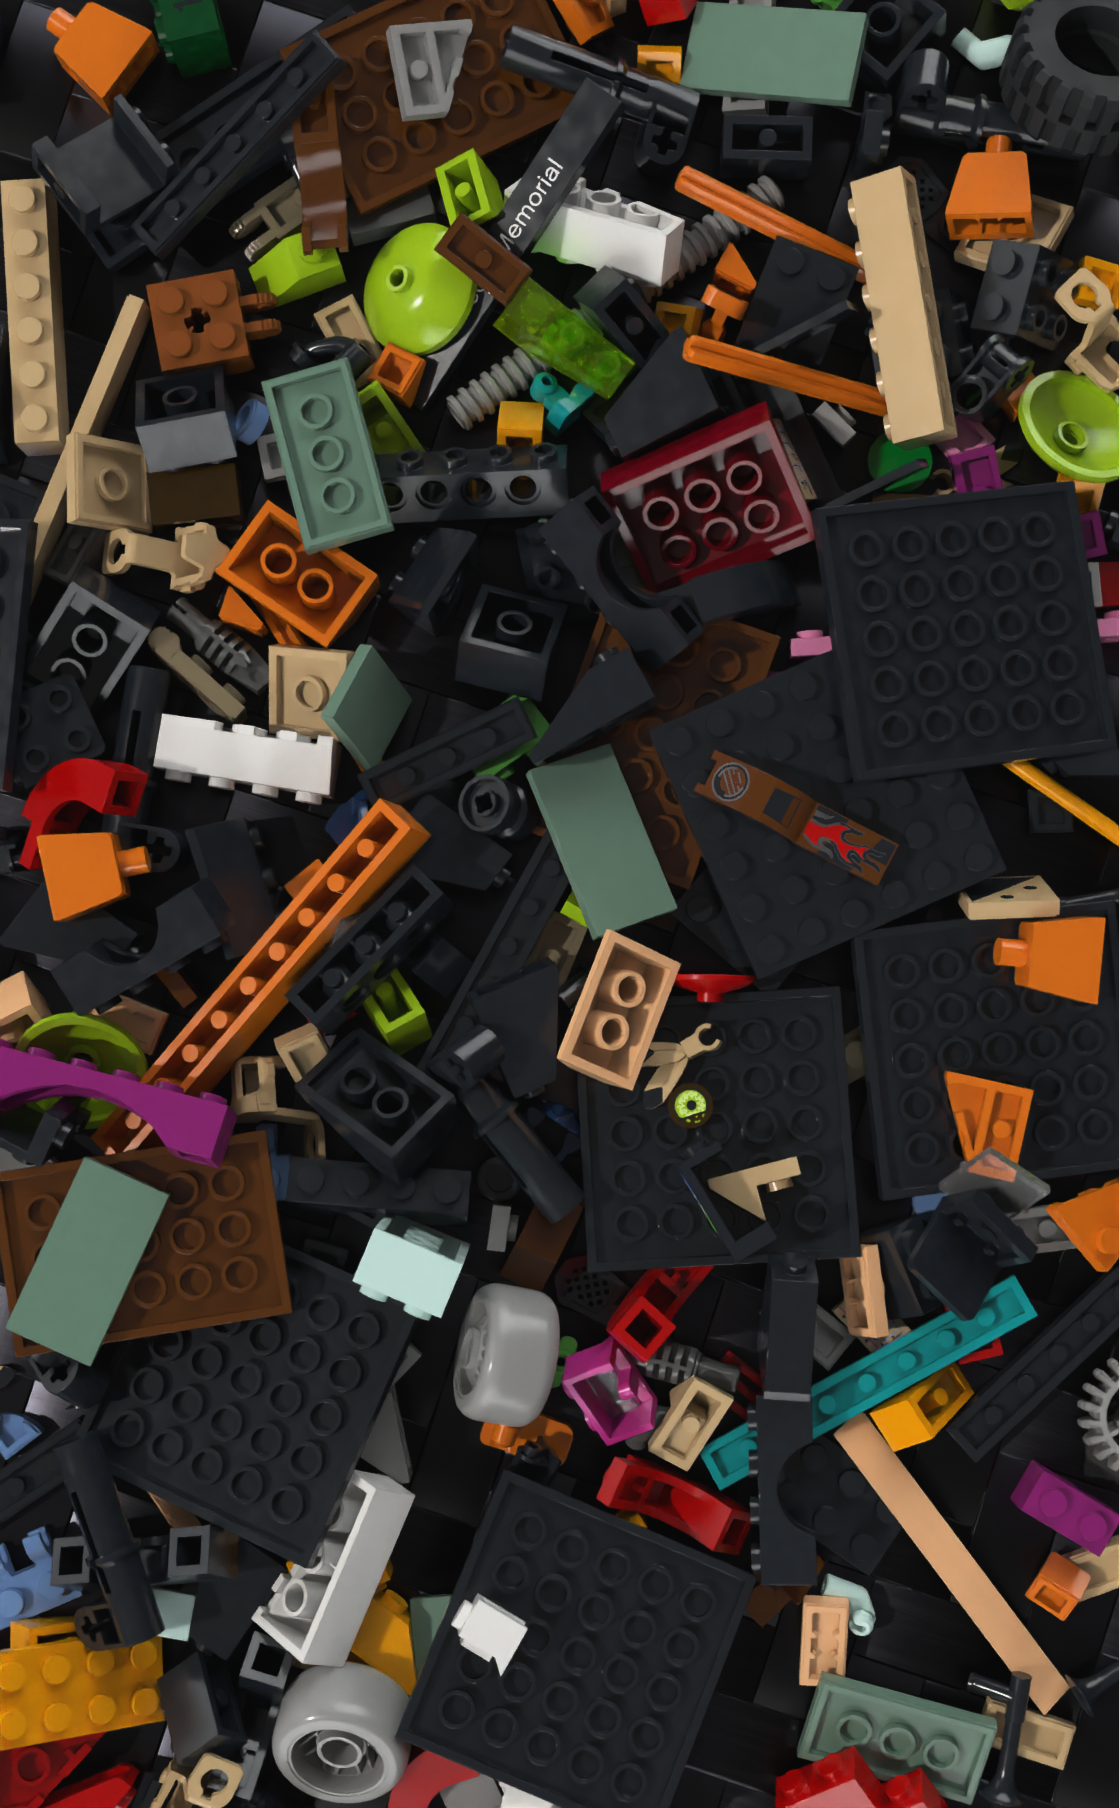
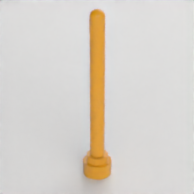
[1002,761,1119,847]

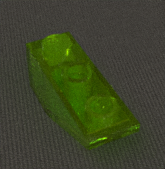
[493,277,635,400]

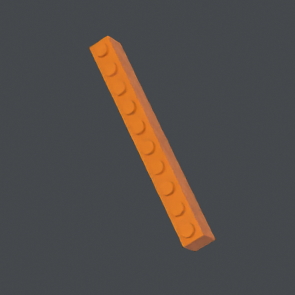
[91,798,431,1155]

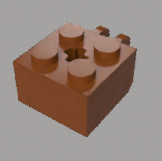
[146,269,282,376]

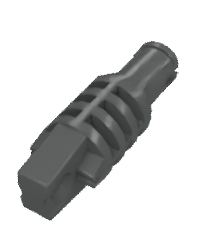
[166,597,269,696]
[622,1340,741,1393]

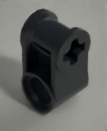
[950,333,1034,423]

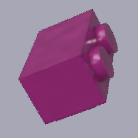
[1010,1459,1119,1557]

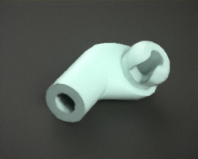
[951,28,1012,70]
[820,1573,876,1636]

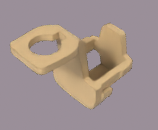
[1054,268,1119,393]
[102,522,230,594]
[230,1056,326,1159]
[150,1752,243,1808]

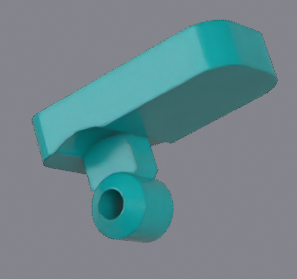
[530,361,619,437]

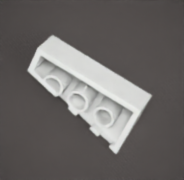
[504,177,685,287]
[153,713,342,805]
[251,1470,415,1667]

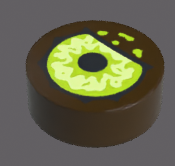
[668,1083,713,1129]

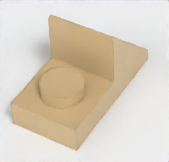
[707,1156,801,1222]
[648,1375,734,1472]

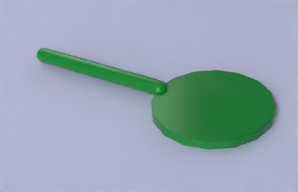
[867,389,982,494]

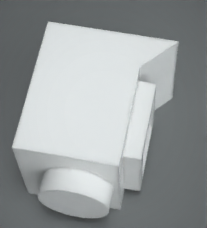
[451,1593,528,1676]

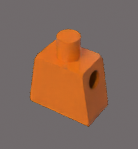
[46,2,160,116]
[945,135,1035,240]
[36,832,151,922]
[993,916,1106,1004]

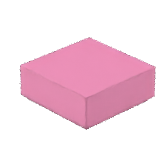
[935,414,996,458]

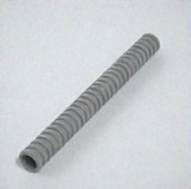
[446,175,785,430]

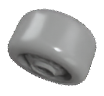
[453,1283,560,1427]
[272,1662,412,1803]

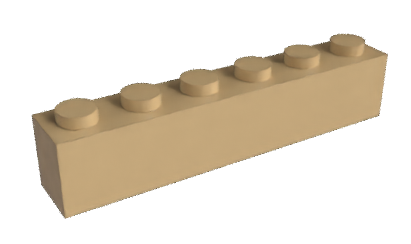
[848,166,958,451]
[0,178,70,456]

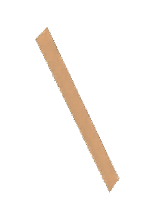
[833,1412,1070,1716]

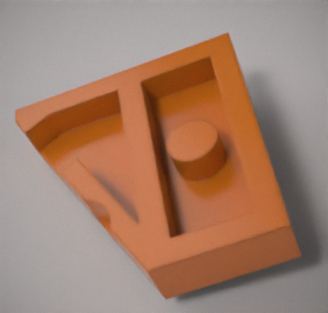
[944,1070,1034,1179]
[1045,1177,1119,1272]

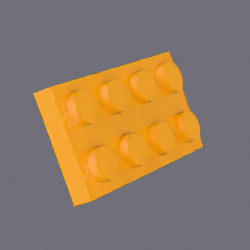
[0,1636,165,1751]

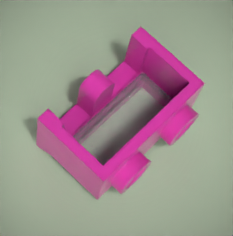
[561,1336,658,1446]

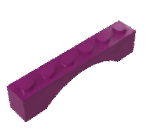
[0,1038,237,1169]

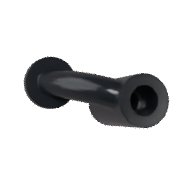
[289,336,376,381]

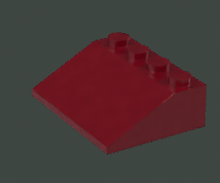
[600,401,815,593]

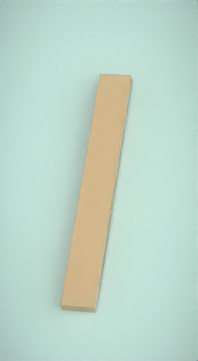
[30,294,151,606]

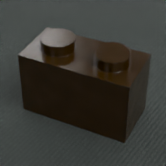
[146,460,246,534]

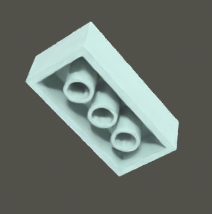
[352,1213,470,1321]

